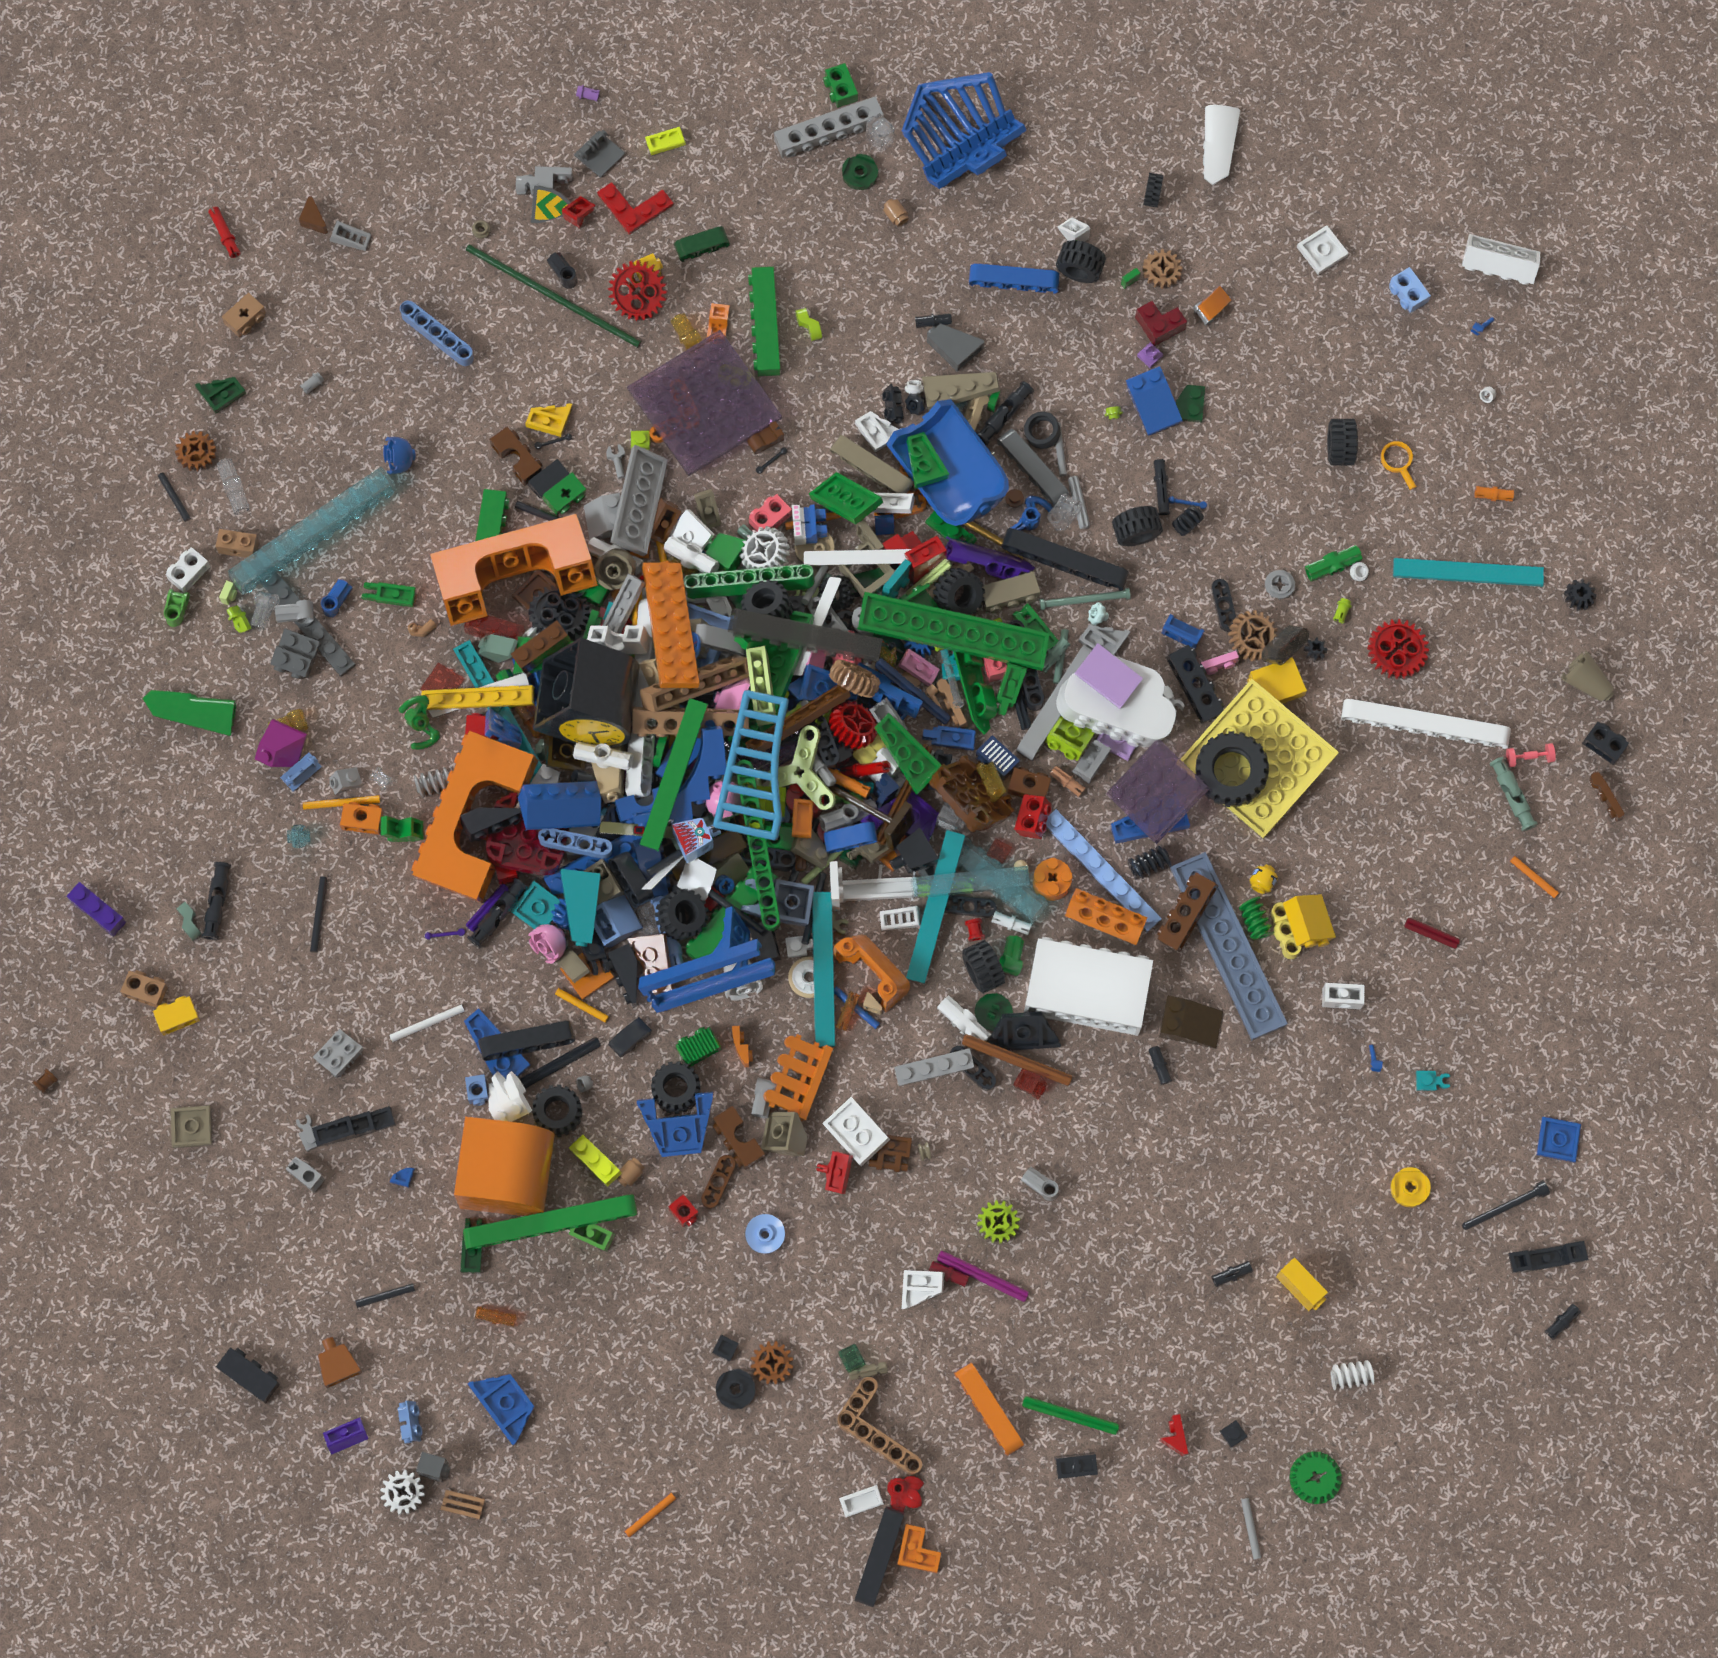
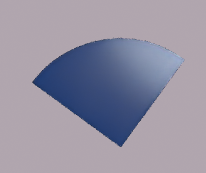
[390,1168,415,1188]

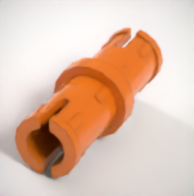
[1474,486,1514,502]

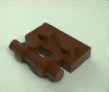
[869,1135,912,1173]

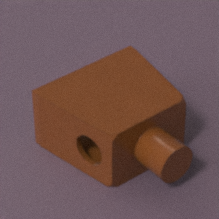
[318,1337,362,1388]

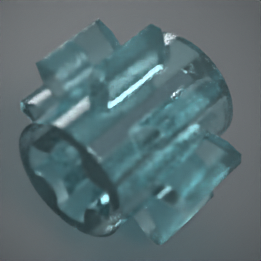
[287,824,310,848]

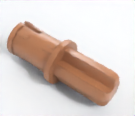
[1050,766,1086,798]

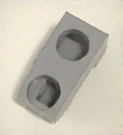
[286,1157,325,1193]

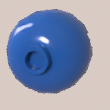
[383,437,416,474]

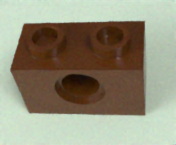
[1007,767,1051,798]

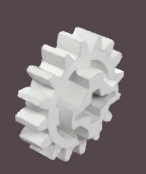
[380,1470,425,1515]

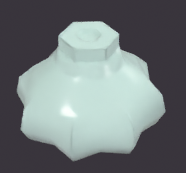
[1088,602,1109,625]

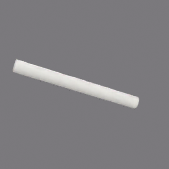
[390,1004,465,1042]

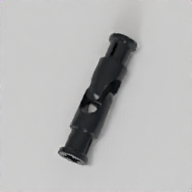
[977,381,1034,445]
[201,862,231,941]
[467,878,528,948]

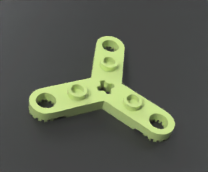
[755,725,836,810]

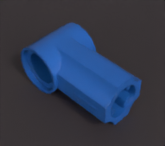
[321,579,353,617]

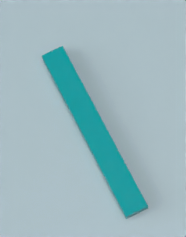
[1393,558,1544,587]
[906,830,965,984]
[812,892,835,1047]

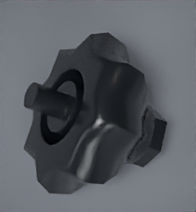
[905,393,925,415]

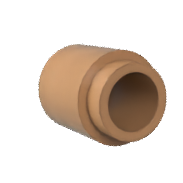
[883,199,909,227]
[616,1157,645,1187]

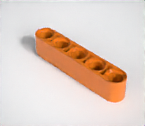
[954,1363,1024,1456]

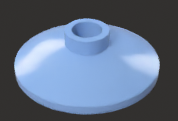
[745,1214,785,1254]

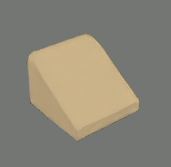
[863,992,882,1015]

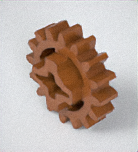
[175,431,217,472]
[751,1341,793,1385]

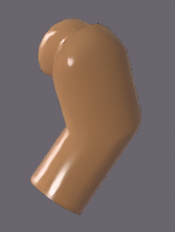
[408,619,437,637]

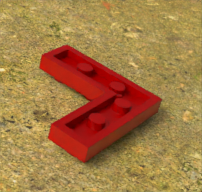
[597,182,674,235]

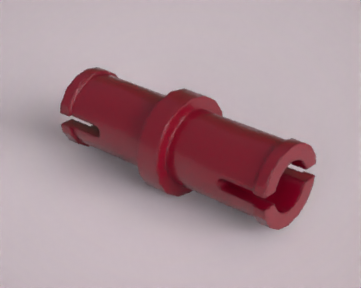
[929,1261,970,1288]

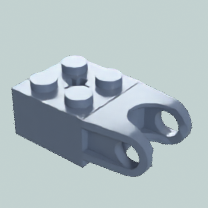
[741,879,814,927]

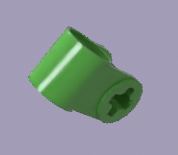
[164,589,190,627]

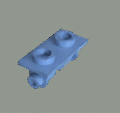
[280,753,322,791]
[398,1401,422,1444]

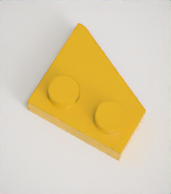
[525,403,572,437]

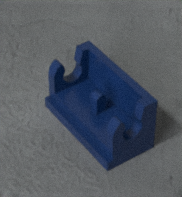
[867,773,899,809]

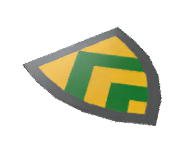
[531,186,570,223]

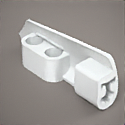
[1203,105,1240,185]

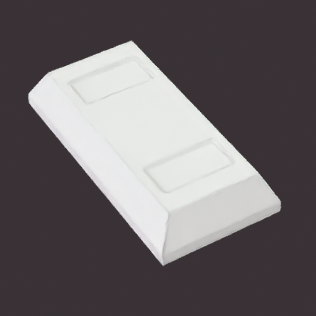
[839,1485,884,1517]

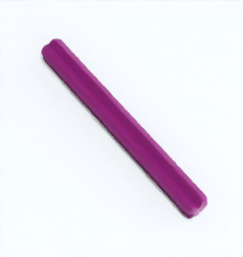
[937,1251,1029,1302]

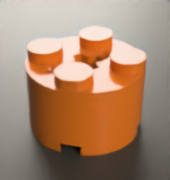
[1032,858,1072,901]

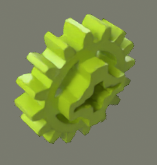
[977,1200,1020,1244]

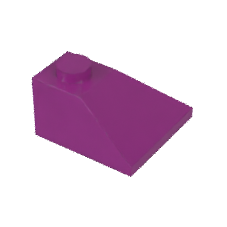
[255,719,307,767]

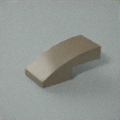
[555,947,590,983]

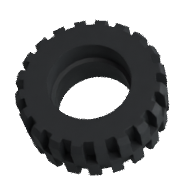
[1196,731,1269,807]

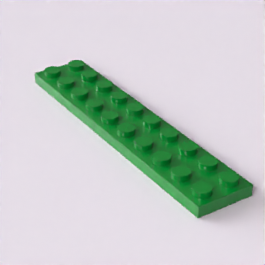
[857,592,1050,671]

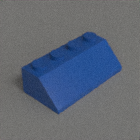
[518,781,601,830]

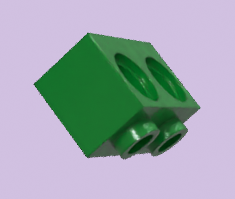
[823,63,858,108]

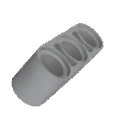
[695,624,745,656]

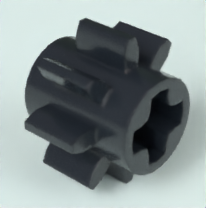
[1303,637,1328,662]

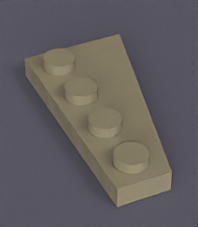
[922,372,1000,411]

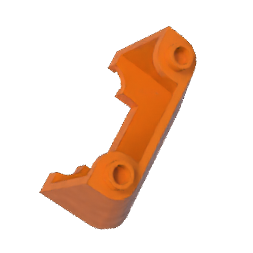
[833,934,910,1013]

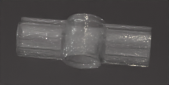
[217,458,250,515]

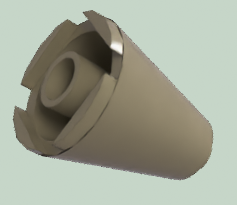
[1561,651,1614,702]

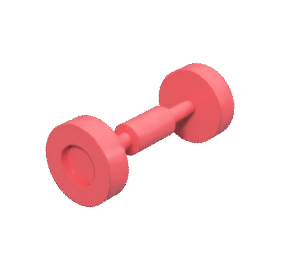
[1506,743,1556,767]

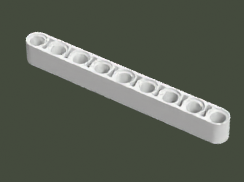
[1341,699,1511,749]

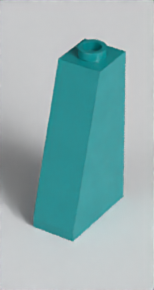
[560,869,600,947]

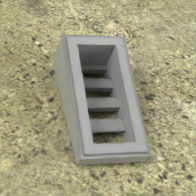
[330,221,372,251]

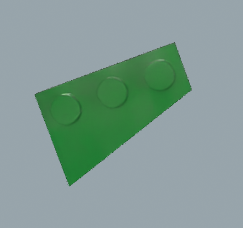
[906,432,949,489]

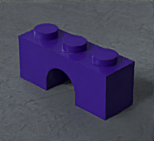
[66,882,126,937]

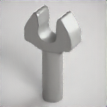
[606,444,625,479]

